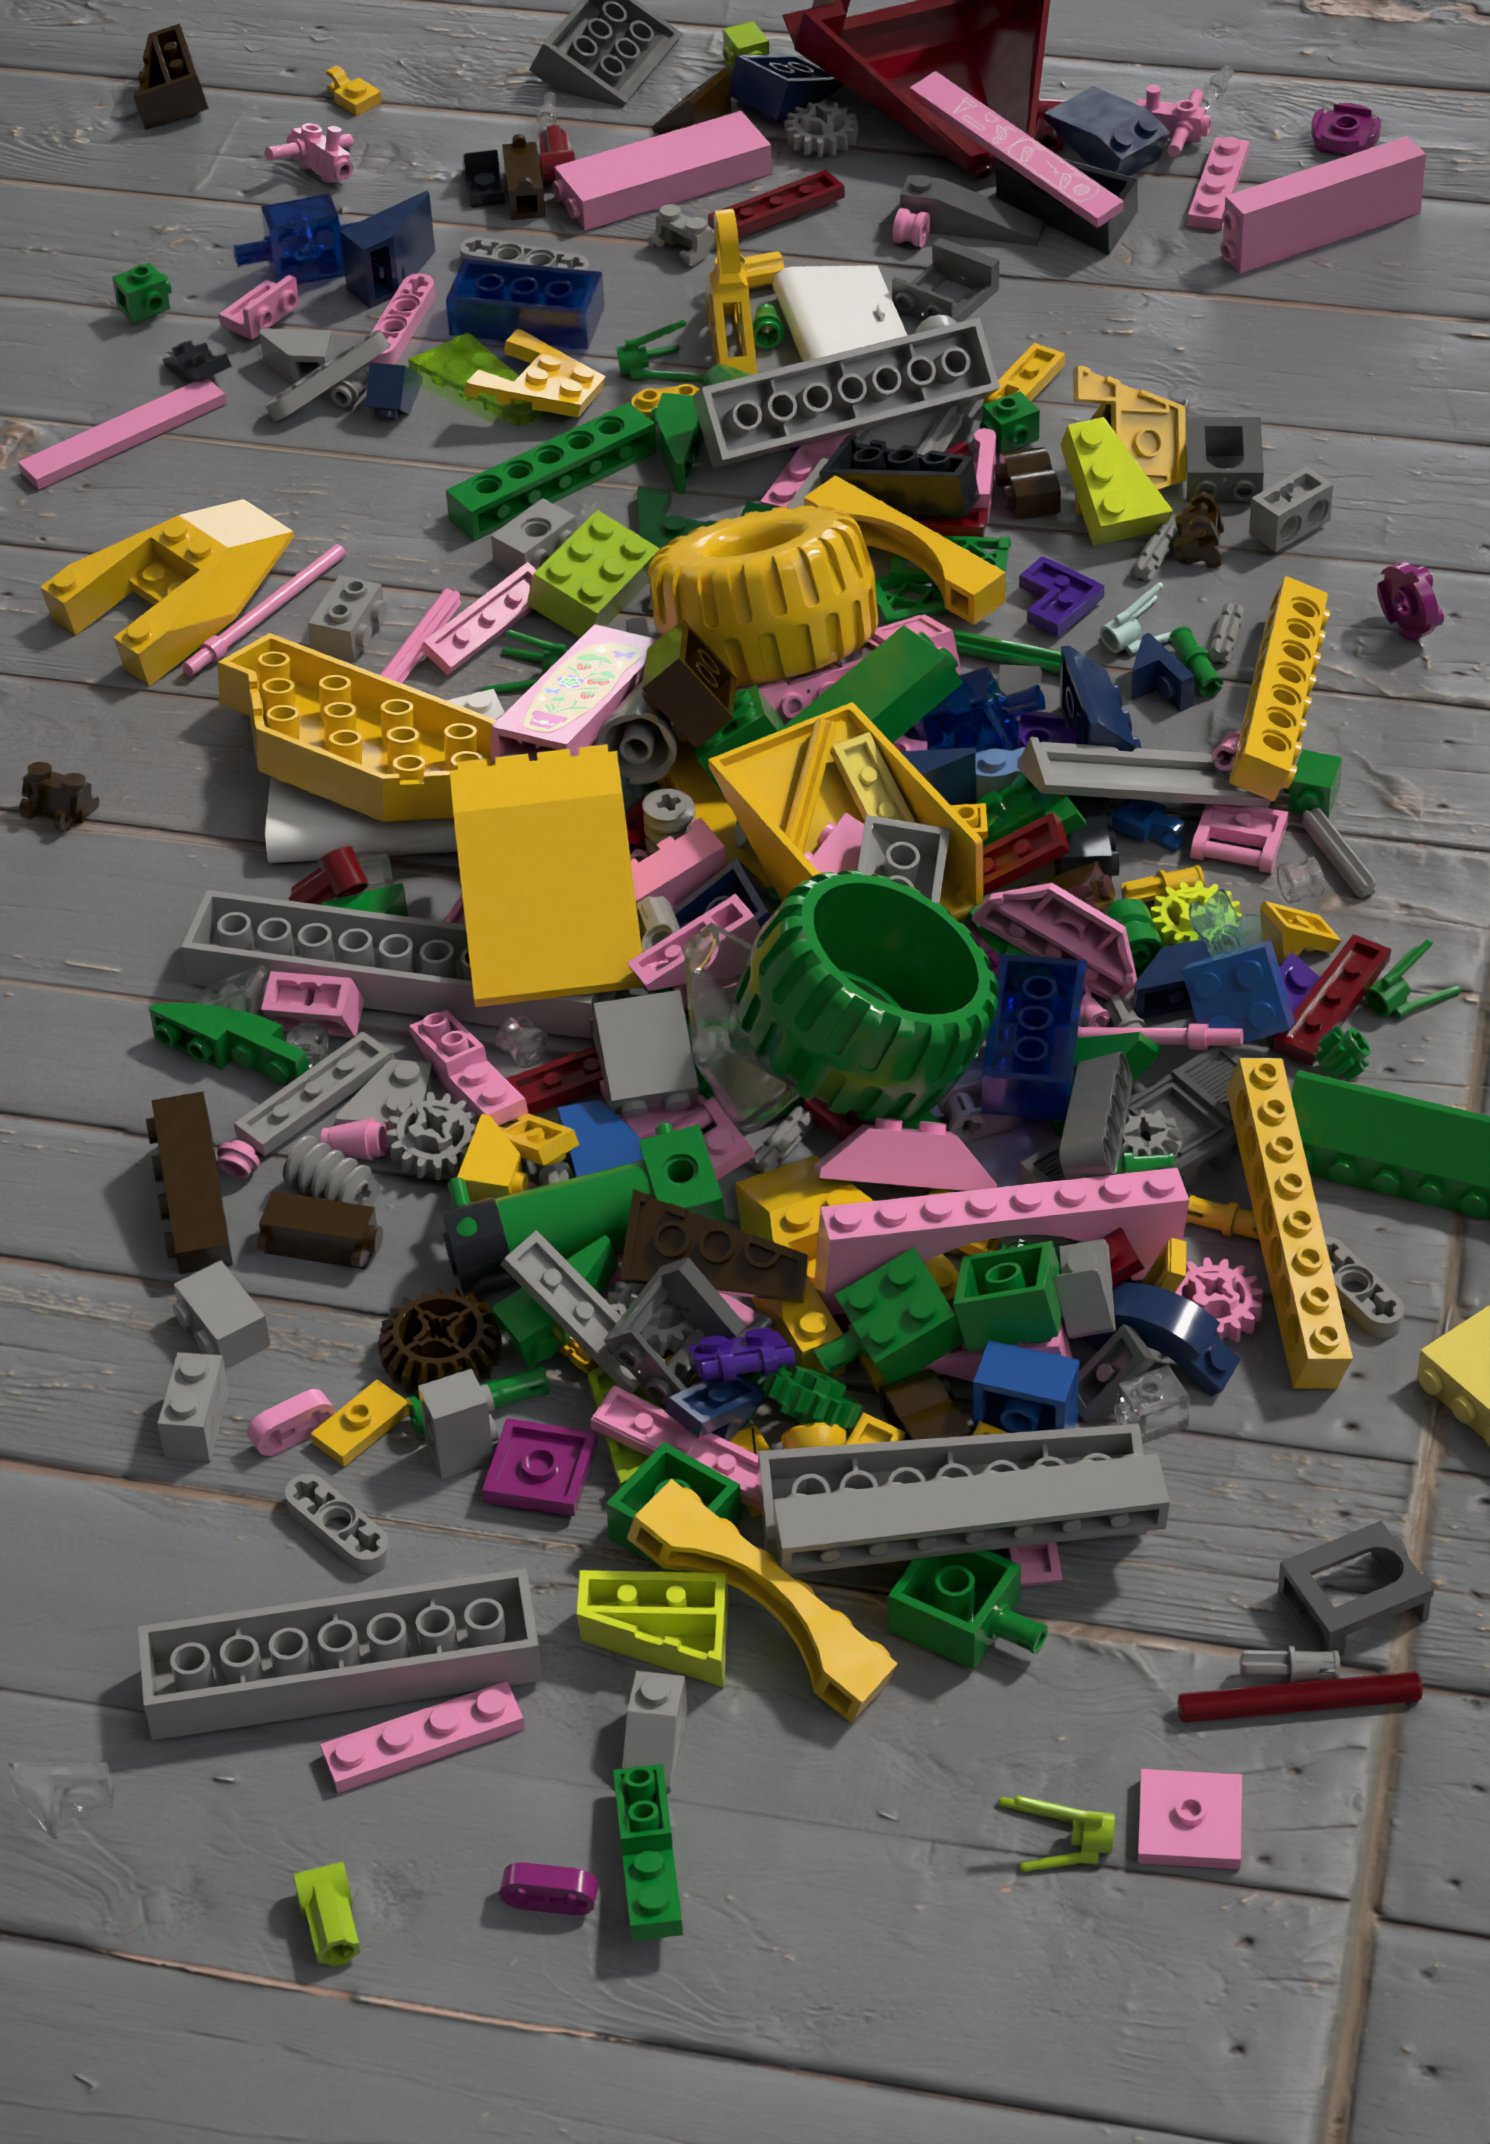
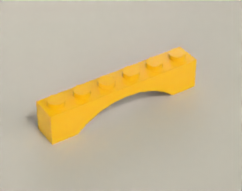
[804,475,1006,625]
[627,1479,898,1724]

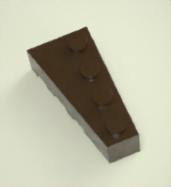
[146,1091,233,1274]

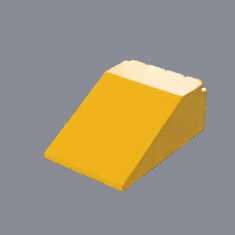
[708,702,984,922]
[449,744,645,1007]

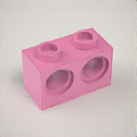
[261,971,364,1038]

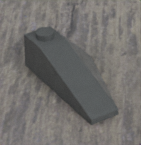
[900,175,1044,246]

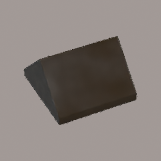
[651,67,732,135]

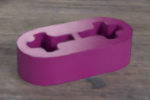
[499,1862,599,1915]

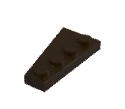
[620,1189,809,1303]

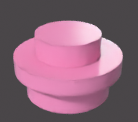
[216,1140,260,1179]

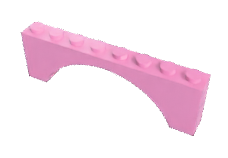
[814,1168,1189,1315]

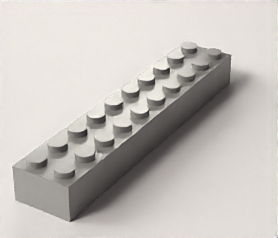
[181,890,600,1039]

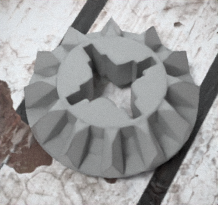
[1119,1108,1182,1157]

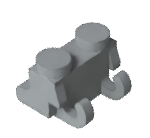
[648,204,716,266]

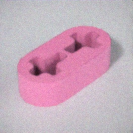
[247,1389,335,1456]

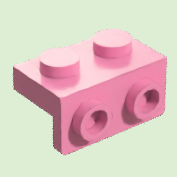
[219,275,299,340]

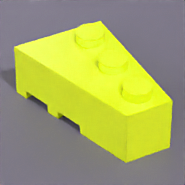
[1060,417,1173,546]
[577,1570,729,1688]

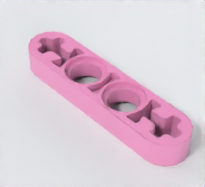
[367,273,436,366]

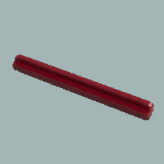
[1177,1671,1423,1723]

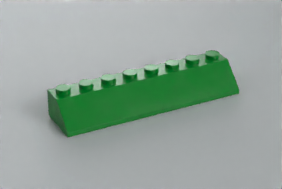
[1291,1070,1490,1220]

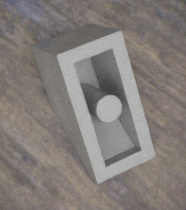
[622,1671,688,1793]

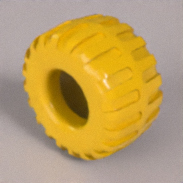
[648,505,878,686]

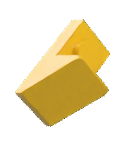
[1260,901,1342,965]

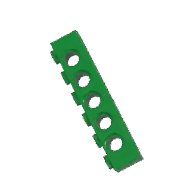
[446,402,657,541]

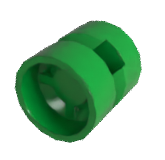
[1108,898,1164,978]

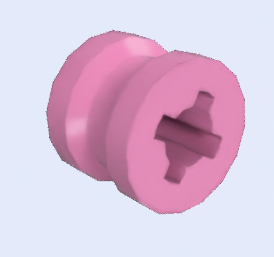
[893,208,930,248]

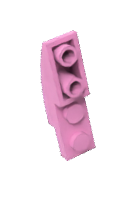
[409,1010,529,1126]

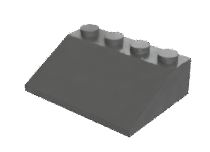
[529,0,683,107]

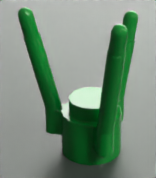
[616,320,704,382]
[482,630,569,693]
[1365,939,1461,1019]

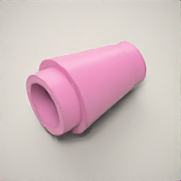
[320,1118,388,1161]

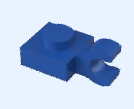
[1112,799,1185,851]

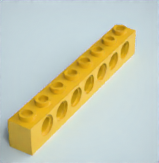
[1229,576,1330,802]
[1226,1058,1353,1389]

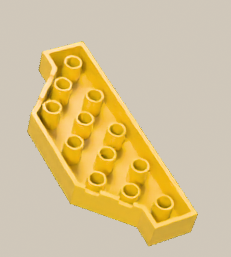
[218,633,497,822]

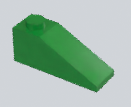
[650,393,703,494]
[491,1235,619,1368]

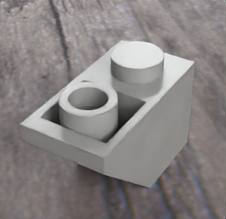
[259,328,335,385]

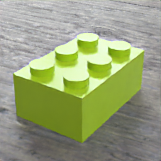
[526,510,660,638]

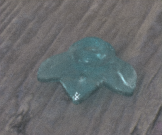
[1189,889,1263,957]

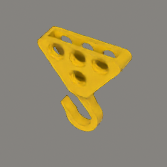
[705,209,757,374]

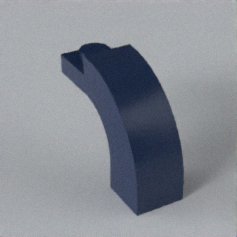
[1083,1283,1241,1396]

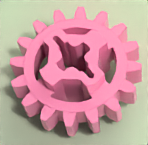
[1175,1257,1263,1343]

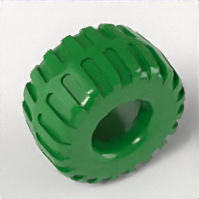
[736,870,998,1122]

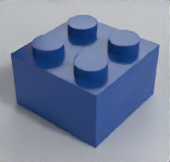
[1181,940,1295,1051]
[973,1340,1080,1433]

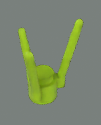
[998,1796,1115,1872]

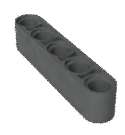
[1059,1051,1133,1180]

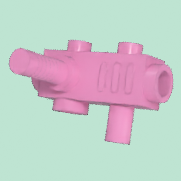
[1136,85,1212,157]
[264,124,353,183]

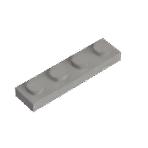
[234,1031,393,1156]
[501,1230,665,1394]

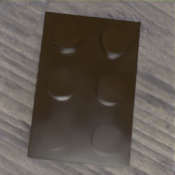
[641,619,737,748]

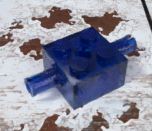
[233,193,360,285]
[903,667,1046,753]

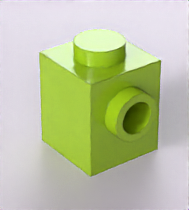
[722,21,770,69]

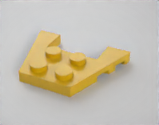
[464,329,605,418]
[1073,366,1187,514]

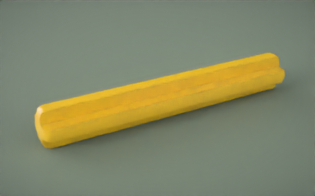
[785,718,836,853]

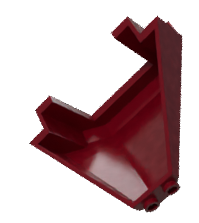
[782,0,1050,180]

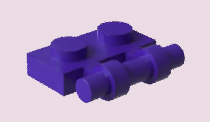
[687,1328,796,1382]

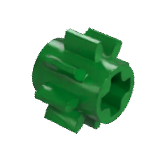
[1316,1025,1371,1082]

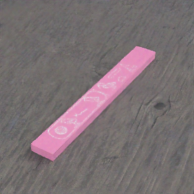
[910,71,1124,228]

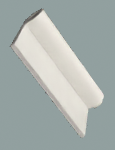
[773,266,907,362]
[265,776,457,863]

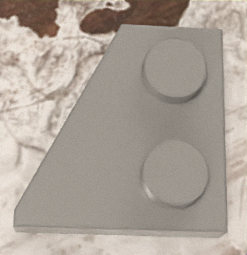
[335,1059,434,1134]

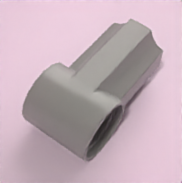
[636,896,680,952]

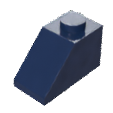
[365,362,423,420]
[1133,939,1211,1019]

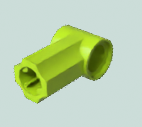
[293,1861,361,1967]

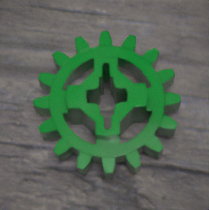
[761,1366,863,1428]

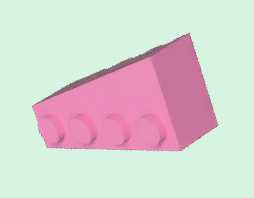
[631,817,726,942]

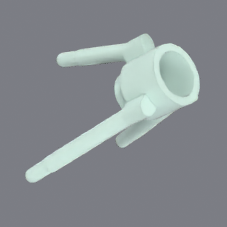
[1100,583,1171,655]

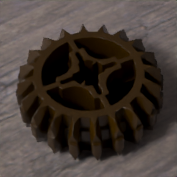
[378,1287,503,1394]

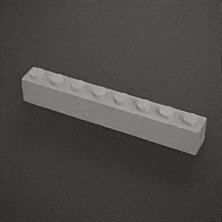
[773,1454,1170,1574]

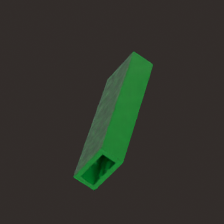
[784,625,963,744]

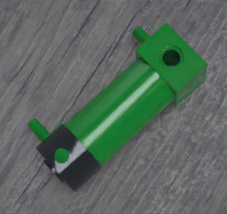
[441,1123,726,1296]

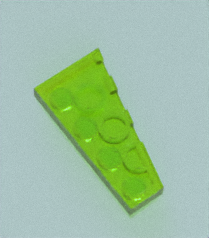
[408,332,549,427]

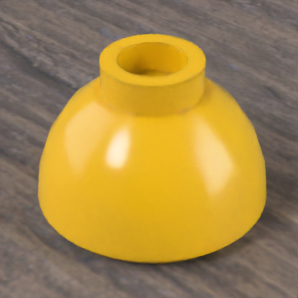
[781,1423,846,1449]

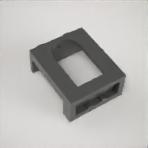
[892,237,999,323]
[1185,417,1264,503]
[603,1257,746,1408]
[1278,1521,1434,1657]

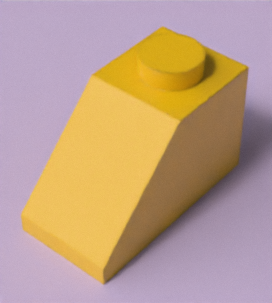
[457,1114,528,1202]

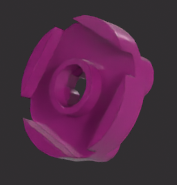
[1311,103,1381,155]
[1377,561,1444,641]

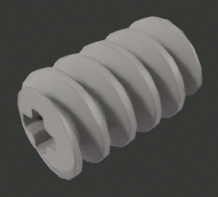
[642,789,695,856]
[282,1135,379,1207]

